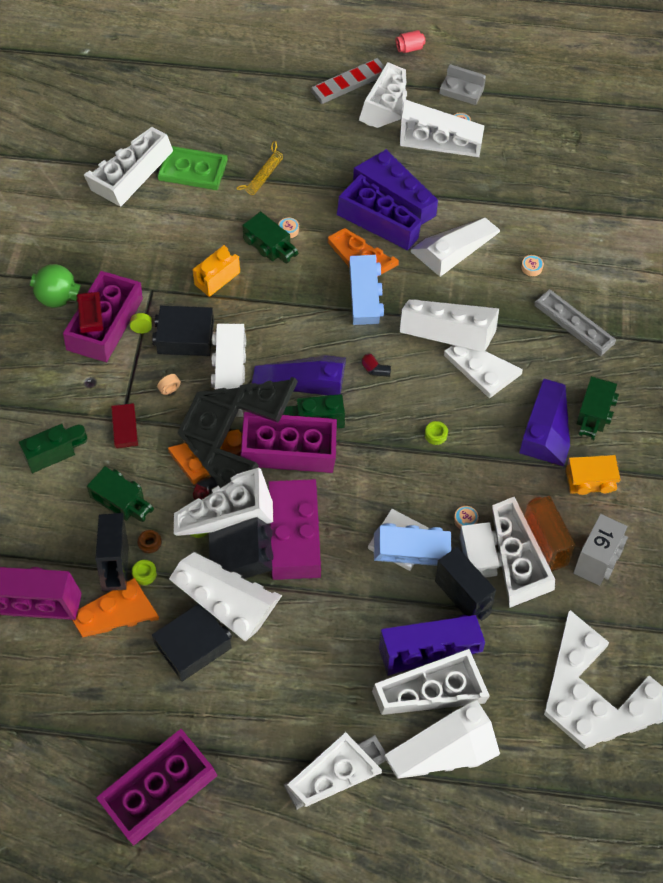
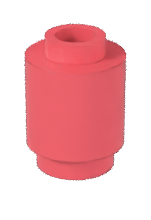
[396,30,425,53]

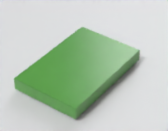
[158,146,228,190]

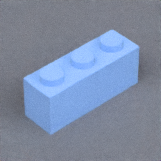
[349,255,384,325]
[374,523,451,566]

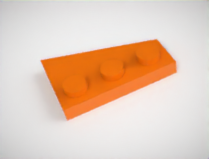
[328,228,399,277]
[168,429,242,485]
[72,578,159,638]

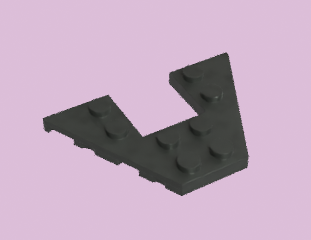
[178,377,298,488]

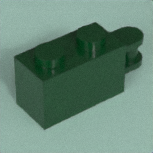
[242,211,299,264]
[576,376,619,440]
[282,394,345,429]
[19,423,87,474]
[87,466,154,522]

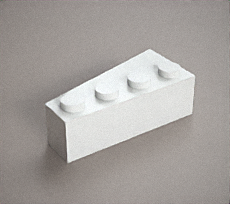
[400,100,484,157]
[84,127,173,207]
[400,299,499,352]
[211,324,246,417]
[492,497,555,608]
[169,552,282,641]
[372,649,490,715]

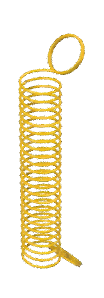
[237,141,283,195]

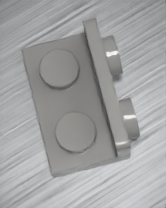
[439,64,486,105]

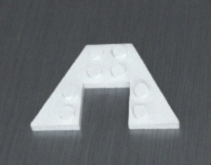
[544,611,663,749]

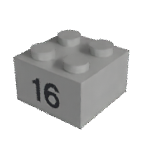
[573,514,628,586]

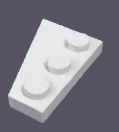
[444,345,523,399]
[287,732,382,807]

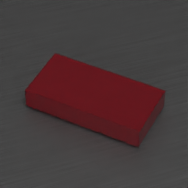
[77,292,103,333]
[111,403,138,449]

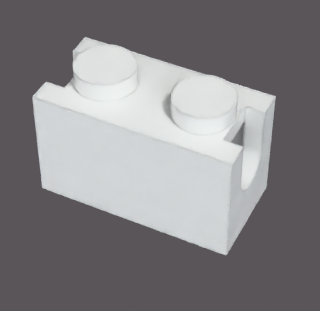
[459,522,502,577]

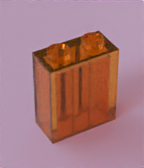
[524,496,575,572]

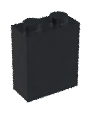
[152,305,214,356]
[95,513,129,591]
[209,517,273,579]
[435,547,496,621]
[152,604,232,682]

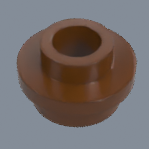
[137,530,162,553]

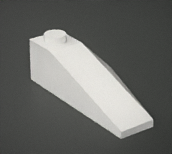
[359,63,407,128]
[411,218,500,277]
[174,467,273,536]
[384,700,500,779]

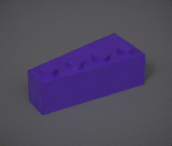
[353,149,438,225]
[337,174,422,250]
[379,615,485,676]

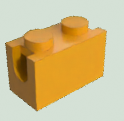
[193,245,240,297]
[566,455,620,495]

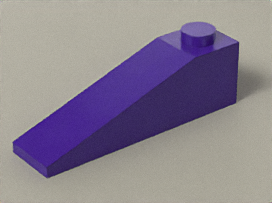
[252,355,346,396]
[519,379,570,467]

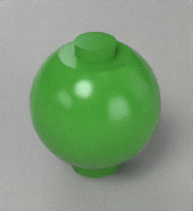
[30,264,81,308]

